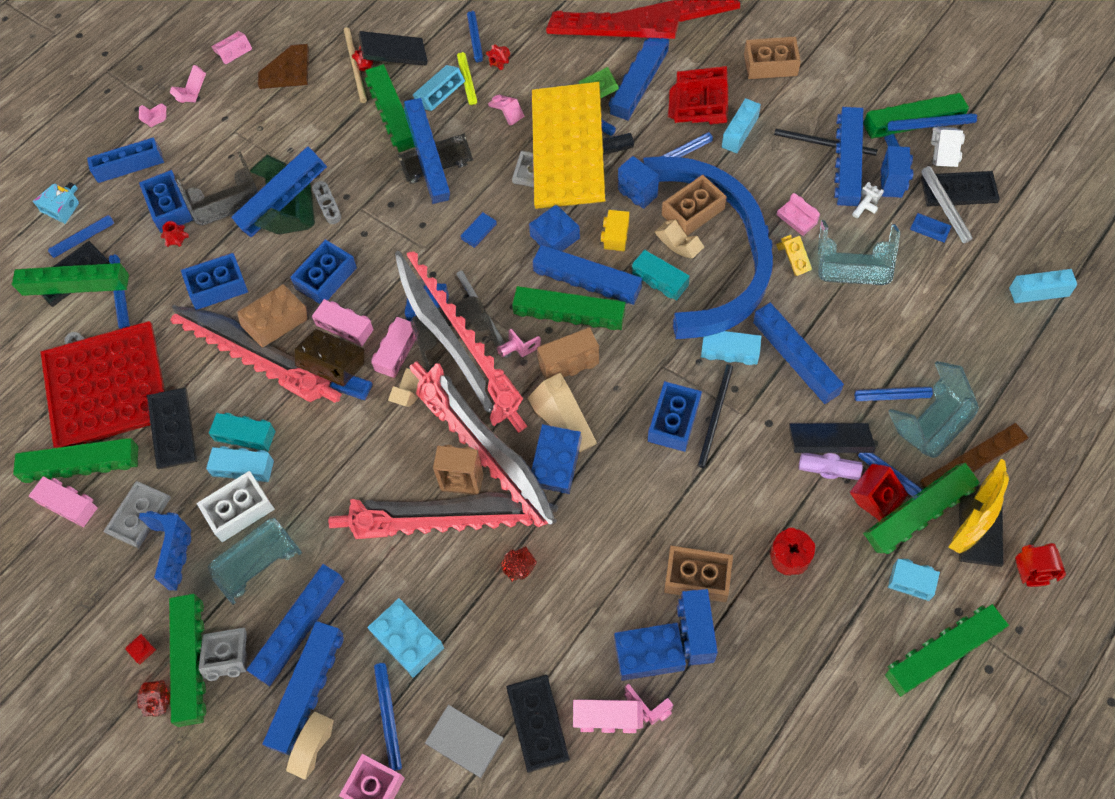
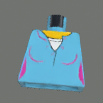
[33,182,79,224]

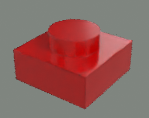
[125,634,156,665]

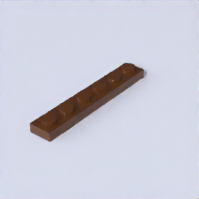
[920,423,1029,488]

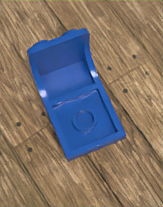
[139,511,191,591]

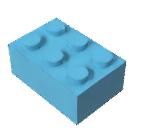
[367,598,444,678]

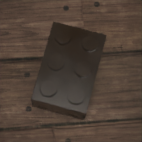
[295,329,364,387]

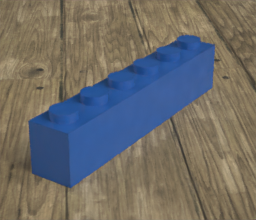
[609,38,669,121]
[404,98,450,204]
[834,107,863,206]
[231,146,327,237]
[532,245,642,305]
[753,302,844,404]
[247,564,345,687]
[262,621,344,756]

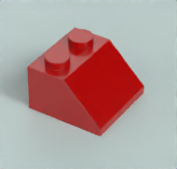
[849,464,908,521]

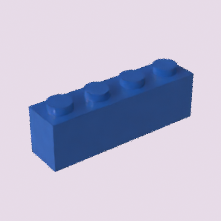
[87,137,164,183]

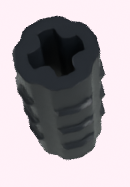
[603,133,634,155]

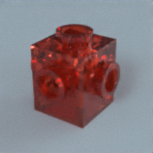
[501,546,537,582]
[137,680,170,717]

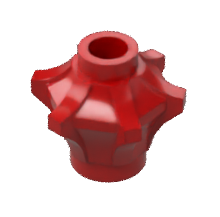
[486,44,510,70]
[351,46,374,72]
[161,221,189,247]

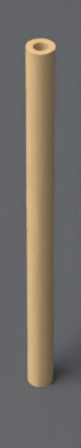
[344,27,367,103]

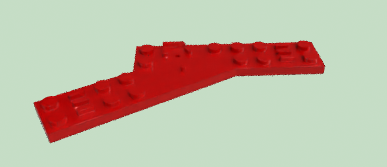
[546,0,740,39]

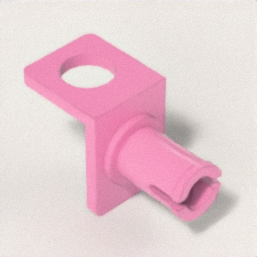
[497,329,541,357]

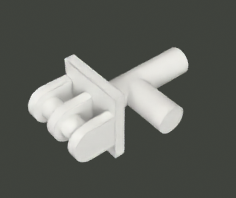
[852,182,884,218]

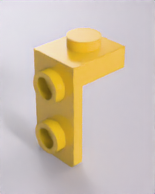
[776,235,812,276]

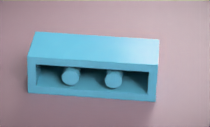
[413,65,465,111]
[722,98,761,153]
[1009,269,1078,303]
[701,331,761,365]
[206,446,274,482]

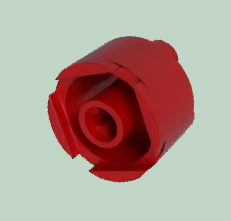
[770,527,815,576]
[1015,543,1066,587]

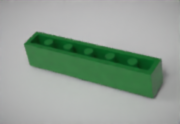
[364,64,415,153]
[863,93,969,139]
[11,263,129,296]
[512,286,626,330]
[13,438,139,483]
[863,463,980,554]
[169,594,206,727]
[885,604,1009,697]

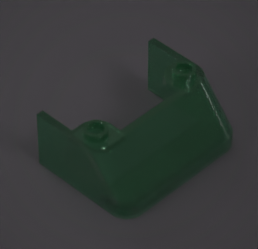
[250,154,315,235]

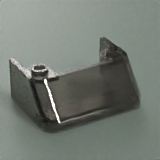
[395,133,473,184]
[175,150,259,225]
[411,296,499,371]

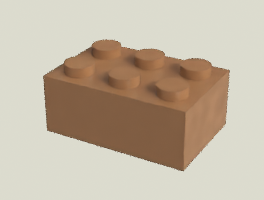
[744,37,801,79]
[662,175,727,236]
[237,284,308,348]
[537,327,599,380]
[433,445,484,495]
[664,546,733,602]

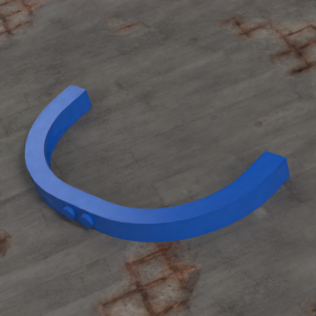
[643,157,773,339]

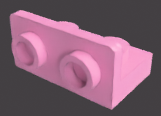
[211,31,252,64]
[777,193,820,236]

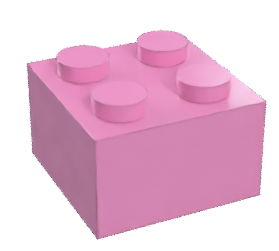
[339,754,405,799]

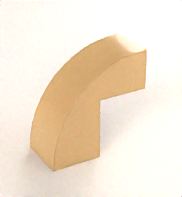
[655,220,704,258]
[388,368,420,407]
[286,712,334,780]

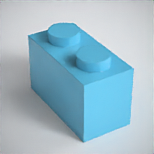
[888,559,940,601]

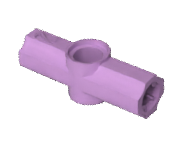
[799,453,863,480]

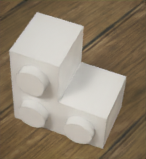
[931,127,965,167]

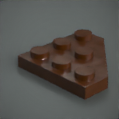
[258,44,309,89]

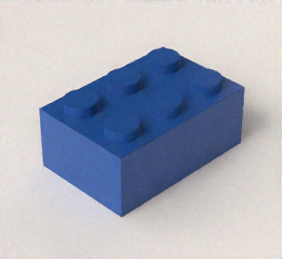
[139,170,194,233]
[290,239,357,304]
[181,253,248,310]
[648,381,702,452]
[531,424,582,494]
[677,589,718,666]
[614,623,686,681]

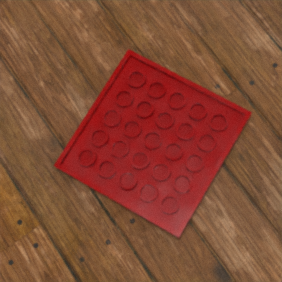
[40,321,165,448]

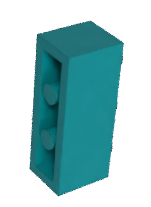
[632,249,690,301]
[209,413,276,452]

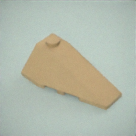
[527,373,597,452]

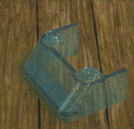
[818,220,901,285]
[888,361,978,458]
[207,517,302,605]

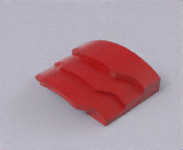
[668,66,729,124]

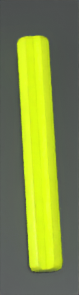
[457,52,477,105]

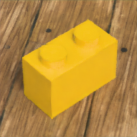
[601,210,630,251]

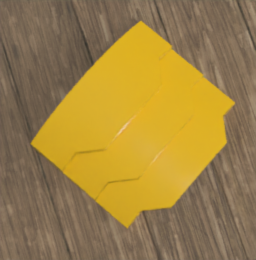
[948,459,1009,554]

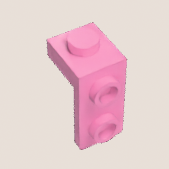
[170,65,206,103]
[488,95,525,125]
[624,684,673,725]

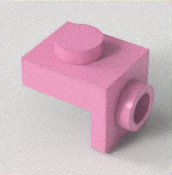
[139,103,166,127]

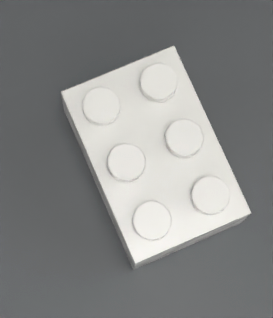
[197,471,275,542]

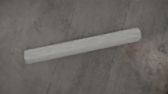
[921,166,973,243]

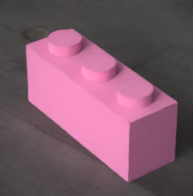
[312,299,374,347]
[372,317,419,378]
[29,477,98,528]
[573,699,643,733]

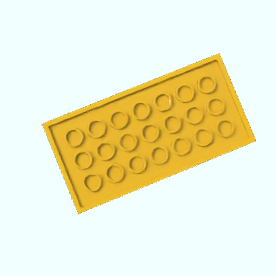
[532,82,606,209]

